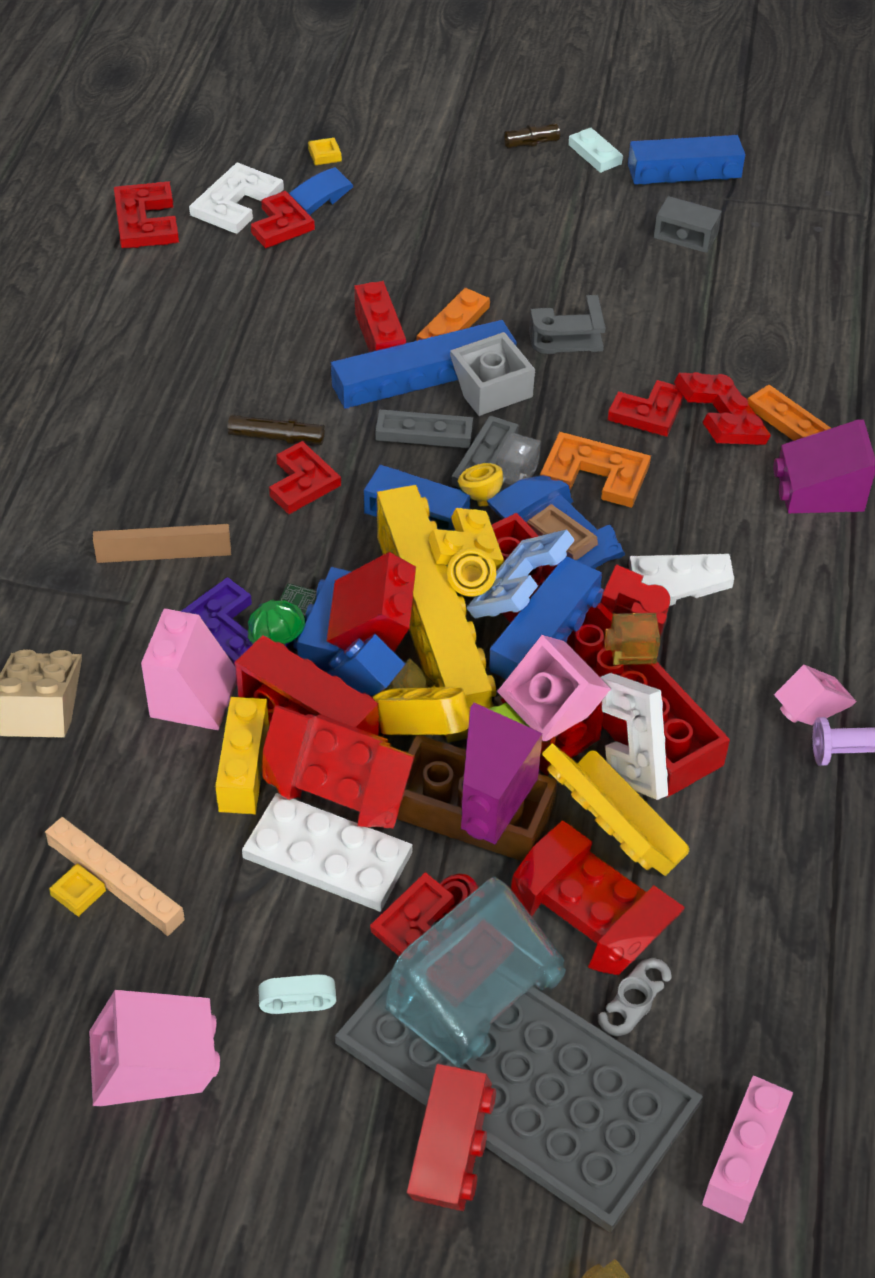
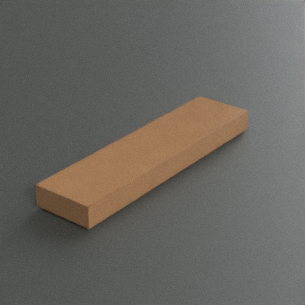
[93,524,231,563]

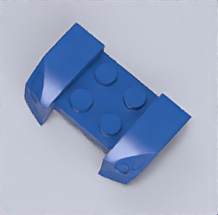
[487,475,625,569]

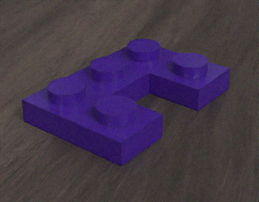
[181,577,294,666]

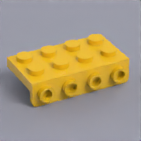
[542,743,689,876]

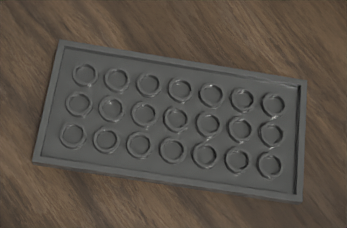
[335,923,703,1233]

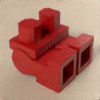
[601,564,671,651]

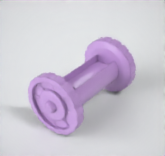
[812,717,875,766]

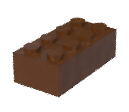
[397,735,557,861]

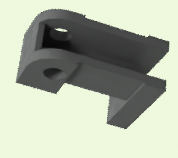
[529,295,606,354]

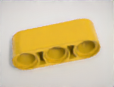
[373,687,470,735]

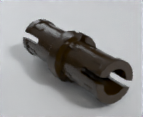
[504,123,560,149]

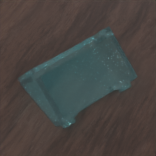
[385,877,566,1068]

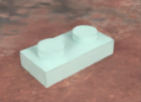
[569,128,623,172]

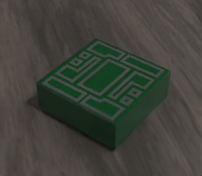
[279,583,317,618]

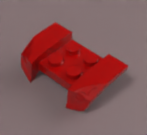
[263,706,415,829]
[510,821,685,975]

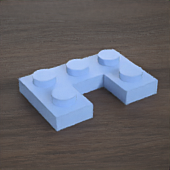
[467,529,574,618]

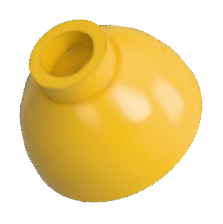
[458,463,503,506]
[447,548,496,597]

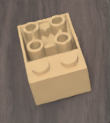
[0,650,82,737]

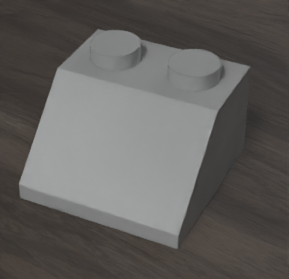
[450,332,535,416]

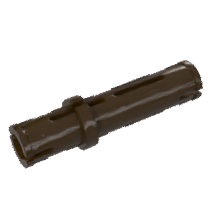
[228,414,325,445]

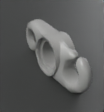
[598,958,672,1037]

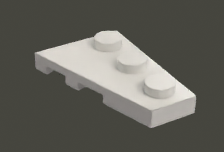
[629,554,734,606]

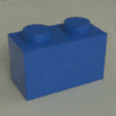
[328,634,405,697]

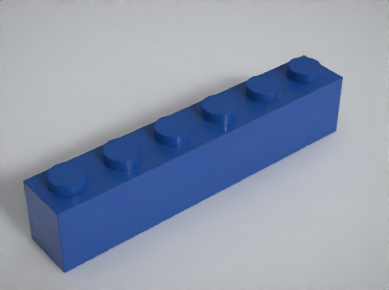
[331,320,517,409]

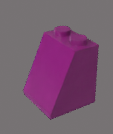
[773,420,875,514]
[461,703,543,844]

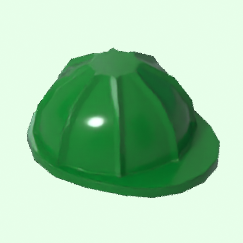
[248,599,305,645]

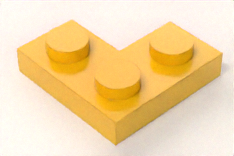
[428,508,504,569]

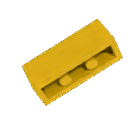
[216,697,269,814]

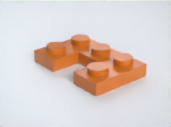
[540,432,651,508]

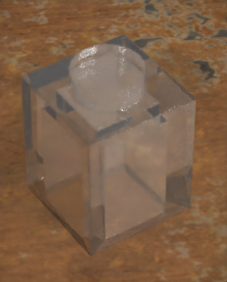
[497,432,541,485]

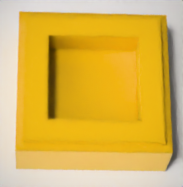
[308,138,342,166]
[49,863,106,917]

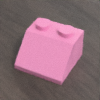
[497,635,611,741]

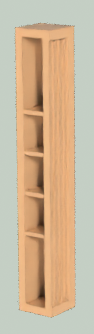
[45,817,185,936]

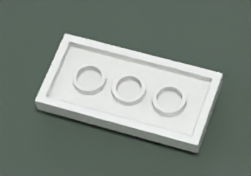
[242,793,412,912]

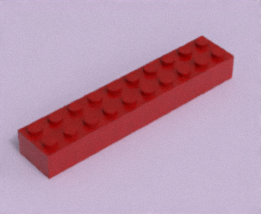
[492,513,730,798]

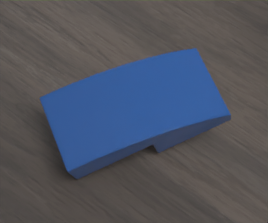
[289,167,353,215]

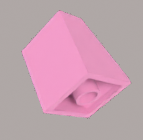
[141,609,237,730]
[89,990,220,1106]

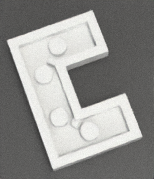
[189,163,284,234]
[600,673,668,800]

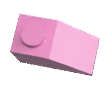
[774,665,857,725]

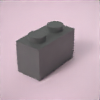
[654,196,722,253]

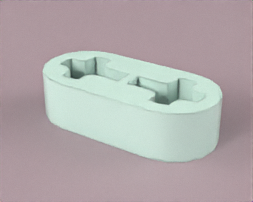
[258,975,336,1014]

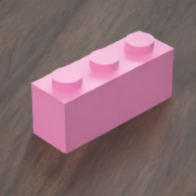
[702,1075,793,1224]

